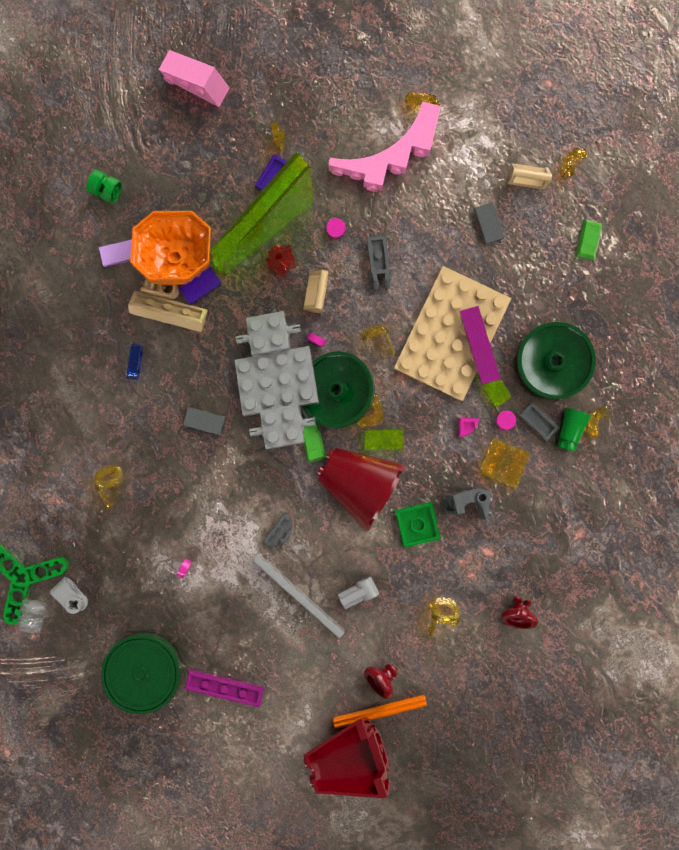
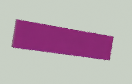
[459,306,501,385]
[185,669,264,707]

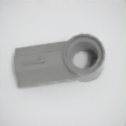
[338,576,379,609]

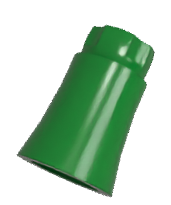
[557,407,592,452]

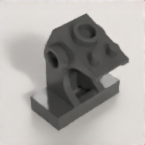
[442,488,493,520]

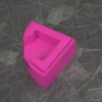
[458,418,479,437]

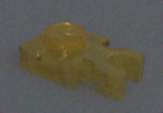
[271,122,286,150]

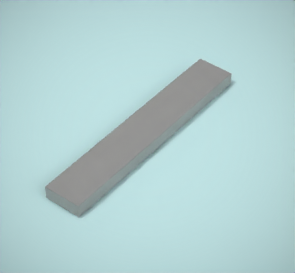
[253,553,344,638]

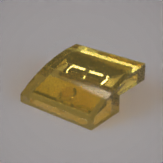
[480,438,531,488]

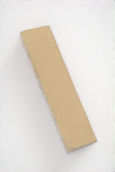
[128,291,208,332]

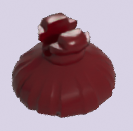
[501,596,538,629]
[364,664,397,700]

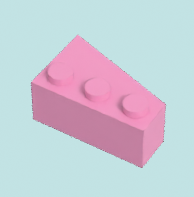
[159,50,229,107]

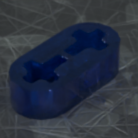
[127,343,144,380]

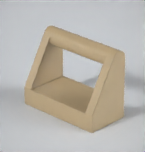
[507,163,552,190]
[303,270,329,314]

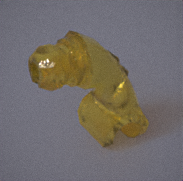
[405,92,440,109]
[560,148,587,178]
[586,406,613,437]

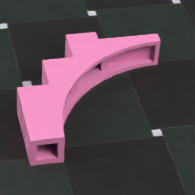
[328,102,441,192]

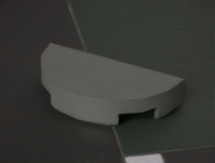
[262,512,292,546]

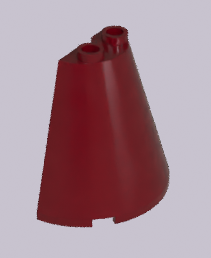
[316,448,405,531]
[304,717,390,798]

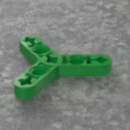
[0,544,69,625]

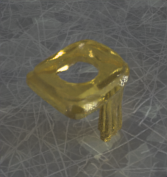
[361,324,395,355]
[357,392,384,427]
[95,465,123,509]
[428,597,460,637]

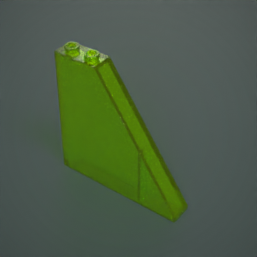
[210,152,314,274]

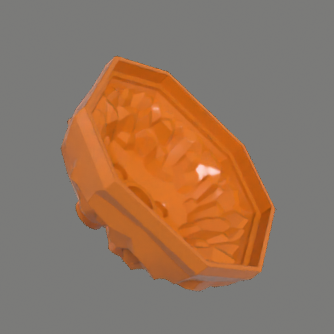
[130,211,211,286]

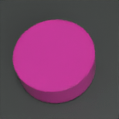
[327,218,345,239]
[307,332,326,347]
[496,411,516,430]
[176,559,191,579]

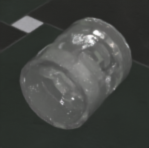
[16,600,48,633]

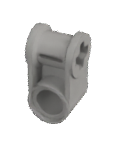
[50,577,88,614]

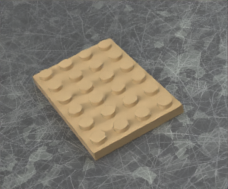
[394,266,511,401]

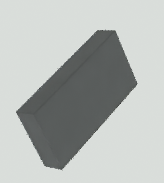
[474,202,504,245]
[518,402,560,442]
[183,407,226,435]

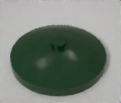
[517,322,596,399]
[302,351,375,429]

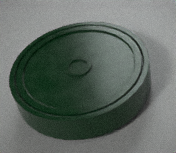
[101,633,182,714]

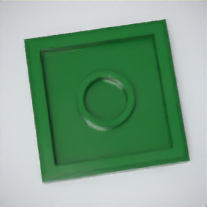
[395,501,441,548]

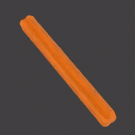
[333,695,427,729]

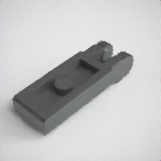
[367,235,390,291]

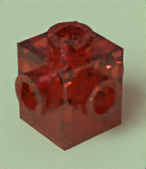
[266,245,296,274]

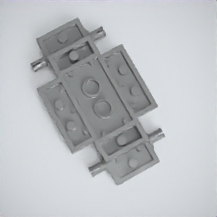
[235,311,319,450]

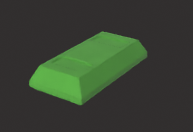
[576,220,602,260]
[303,423,326,463]

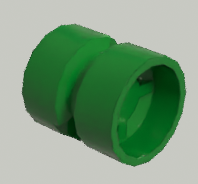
[86,169,122,204]

